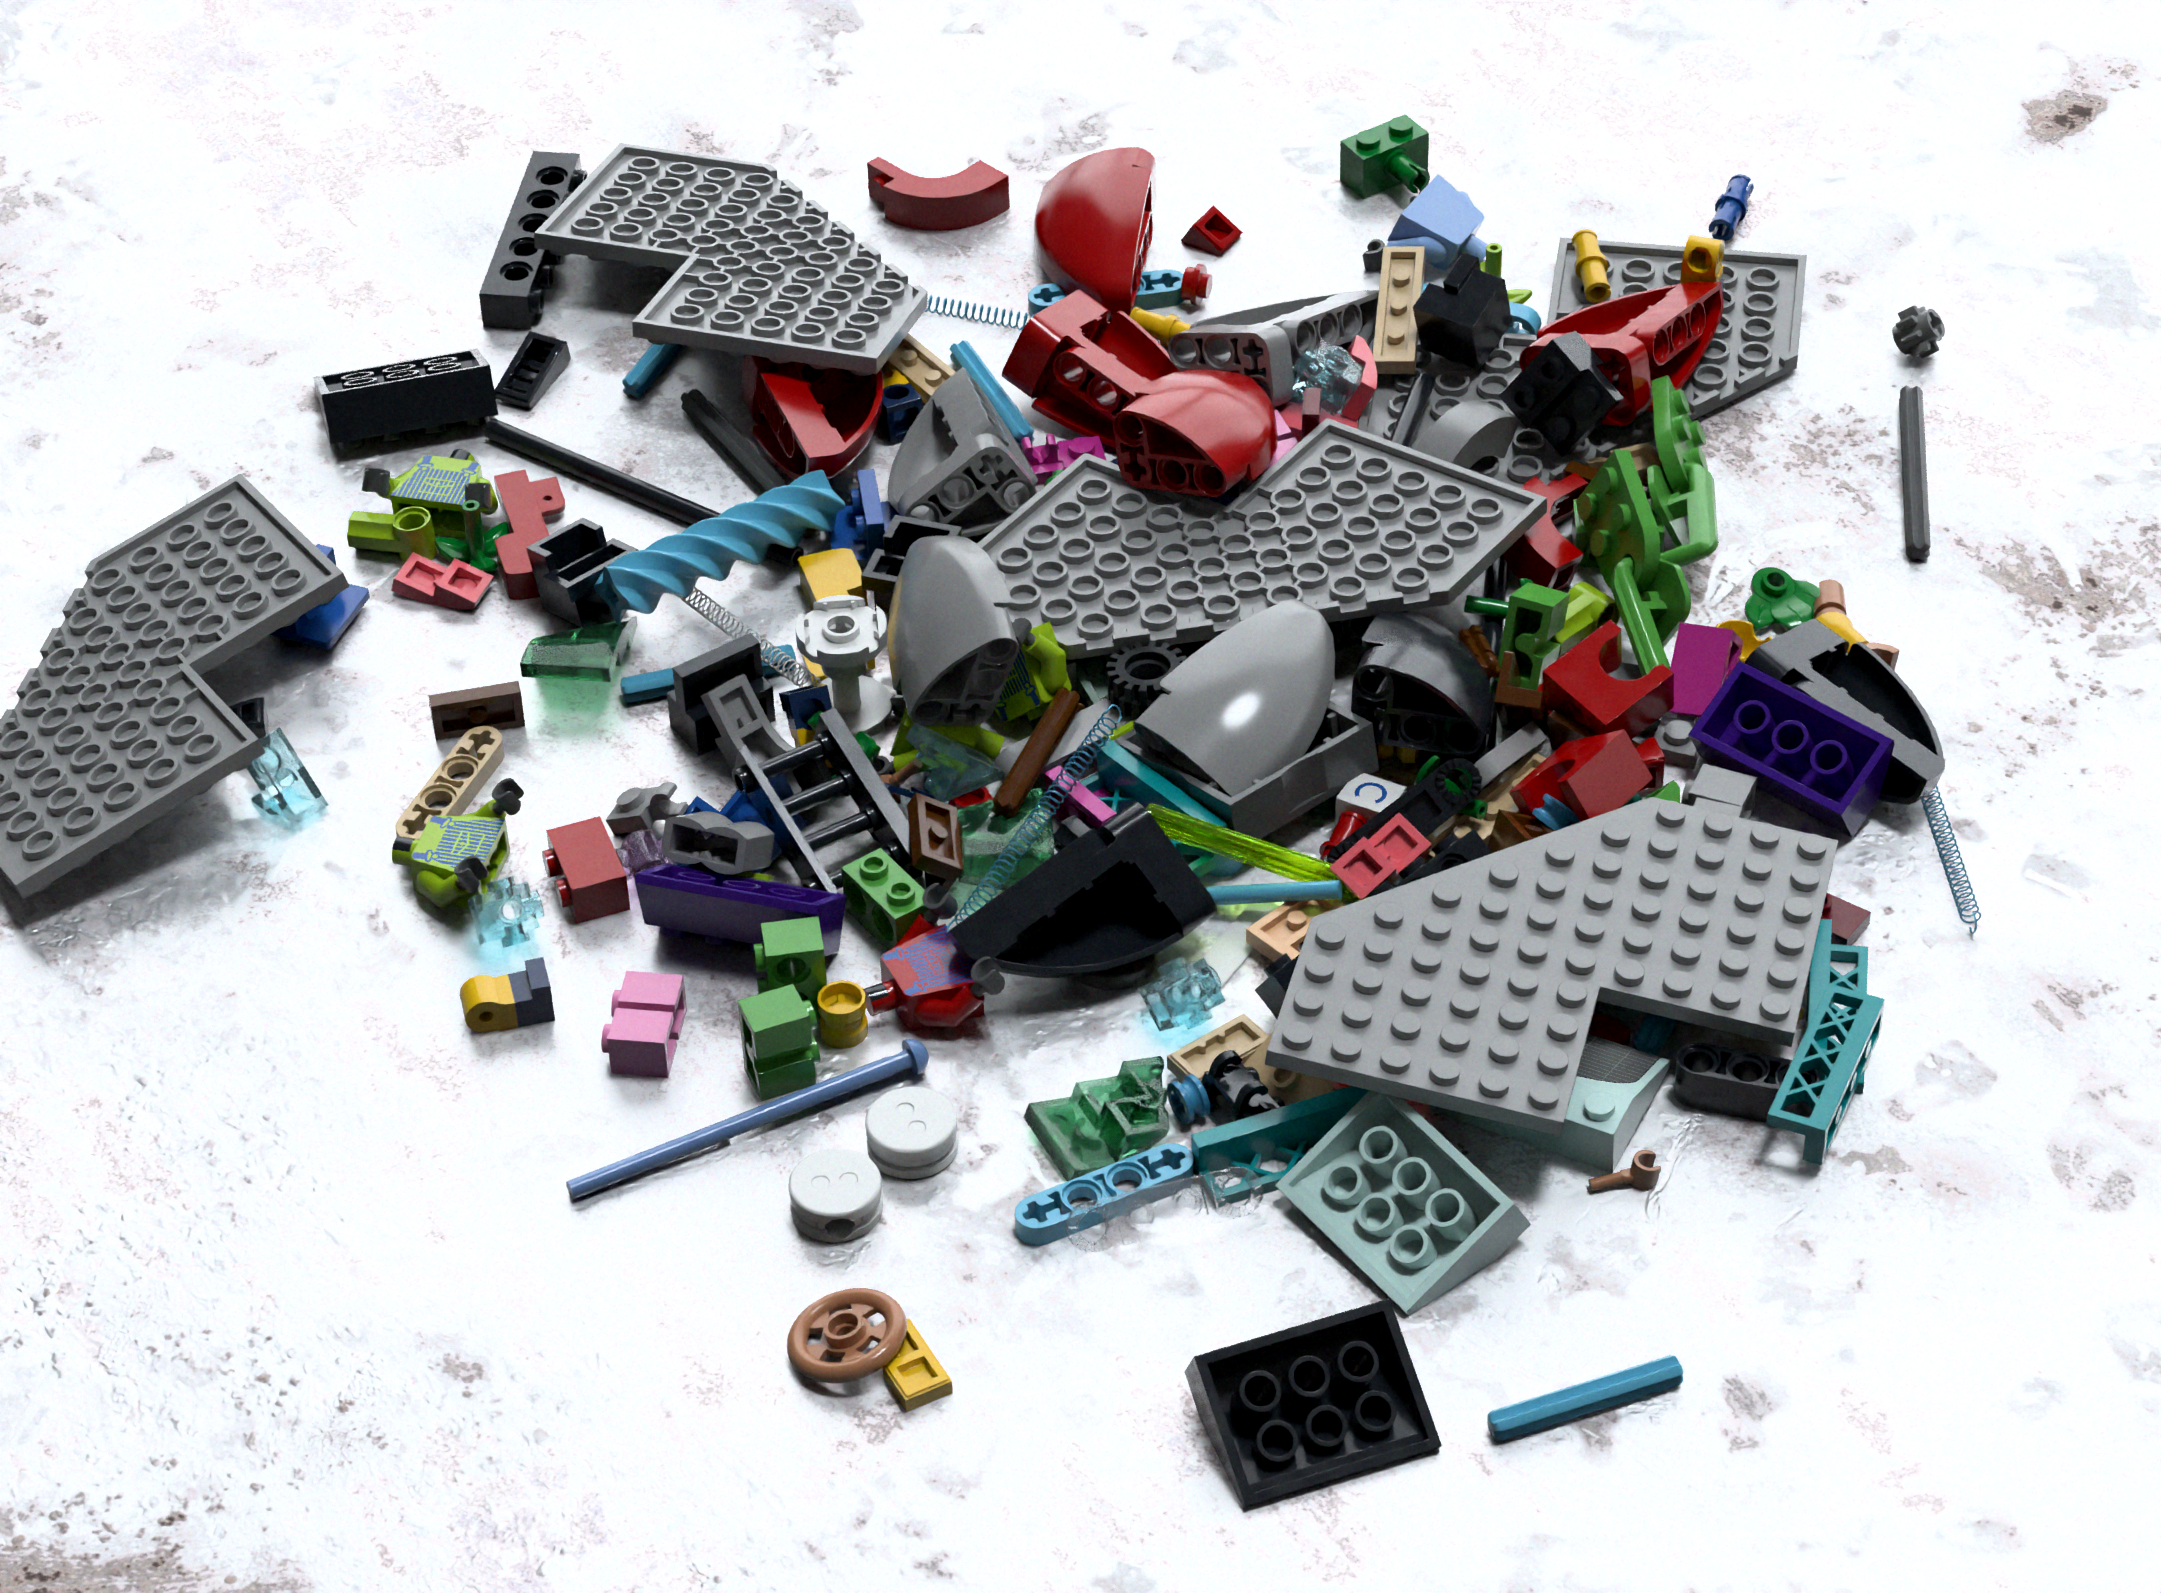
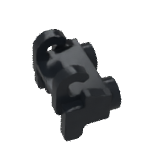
[1201,1050,1286,1121]

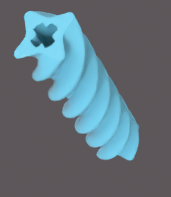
[594,470,846,625]

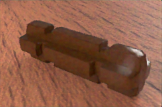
[1458,624,1501,680]

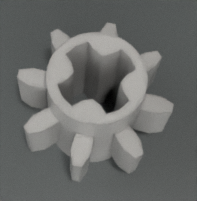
[1892,305,1945,359]

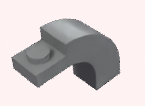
[1415,400,1520,469]
[701,674,833,800]

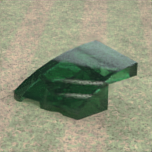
[520,616,637,682]
[957,787,1054,891]
[1023,1056,1170,1181]

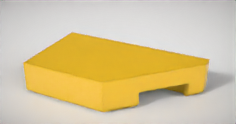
[883,1318,953,1412]

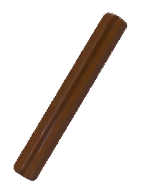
[992,688,1080,819]

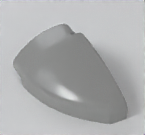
[1168,290,1379,408]
[887,367,1038,538]
[888,536,1019,726]
[1133,599,1335,798]

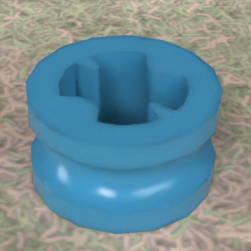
[1532,793,1579,831]
[1166,1074,1210,1124]

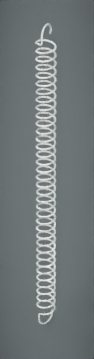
[643,549,822,688]

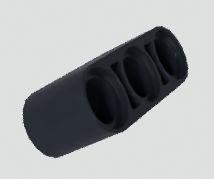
[1674,1043,1819,1123]

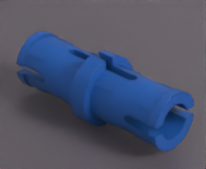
[1708,174,1754,241]

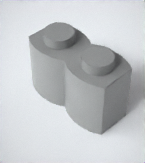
[661,811,775,875]

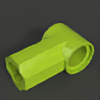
[346,506,438,562]
[1550,582,1621,655]

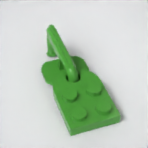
[1647,375,1719,567]
[1576,450,1691,677]

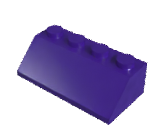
[1688,660,1895,838]
[635,863,846,956]

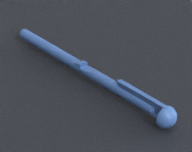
[566,1039,929,1200]

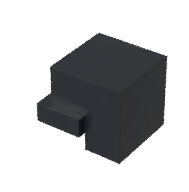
[1413,252,1512,370]
[861,515,962,615]
[526,517,639,627]

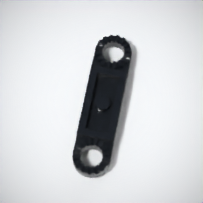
[1323,758,1482,891]

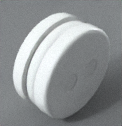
[865,1087,958,1179]
[788,1148,883,1243]

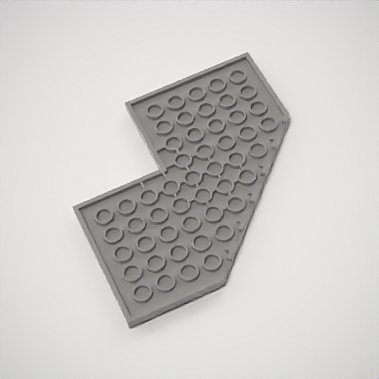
[534,143,928,376]
[1358,237,1807,488]
[977,418,1547,660]
[0,473,350,899]
[1265,797,1838,1136]

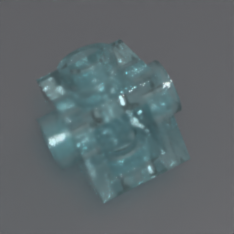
[1292,339,1364,416]
[467,876,544,948]
[1138,956,1225,1032]

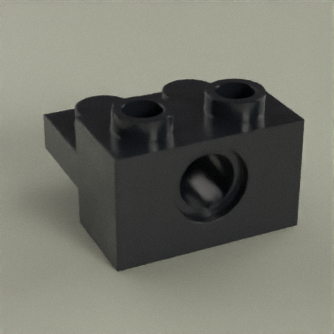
[1499,331,1624,457]
[667,633,776,756]

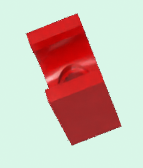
[1542,620,1674,740]
[1509,729,1653,831]

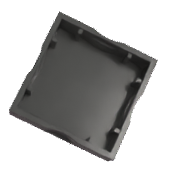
[1113,701,1379,852]

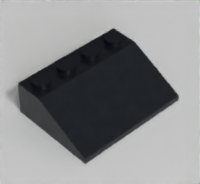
[313,348,498,449]
[1184,1298,1442,1508]

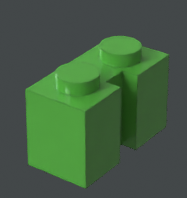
[1494,582,1570,690]
[737,984,820,1102]

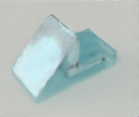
[905,722,1004,802]
[247,727,329,829]

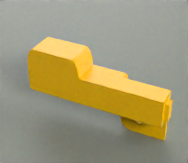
[798,548,876,683]

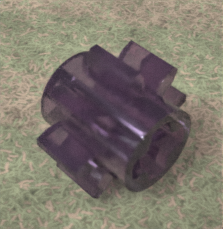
[615,829,674,881]

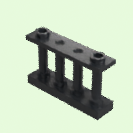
[732,708,923,893]

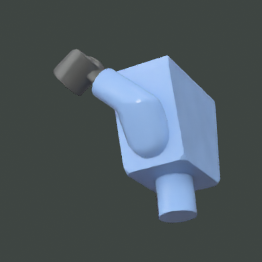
[1362,174,1487,271]

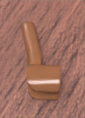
[879,758,923,805]
[1589,1150,1661,1191]

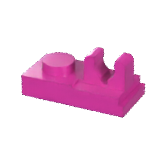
[1021,434,1106,485]

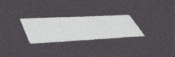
[1187,902,1279,989]

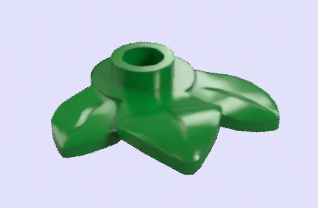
[1744,567,1820,631]

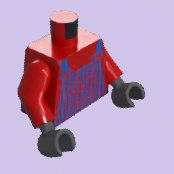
[863,883,1005,1031]

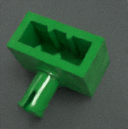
[1340,114,1430,199]

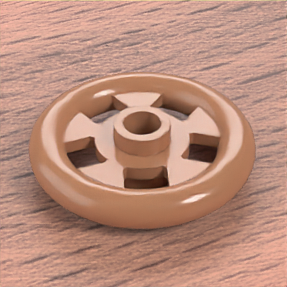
[787,1288,907,1383]

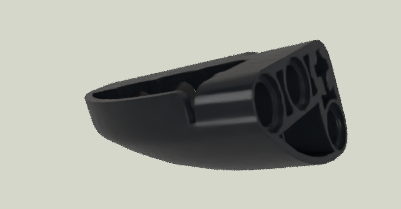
[1351,611,1493,755]
[1745,618,1945,805]
[946,802,1217,978]

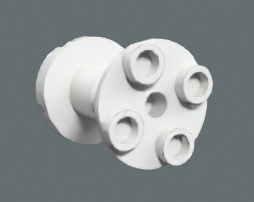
[795,595,892,736]

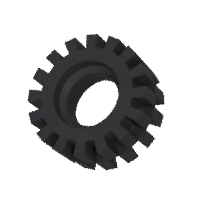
[1106,641,1187,719]

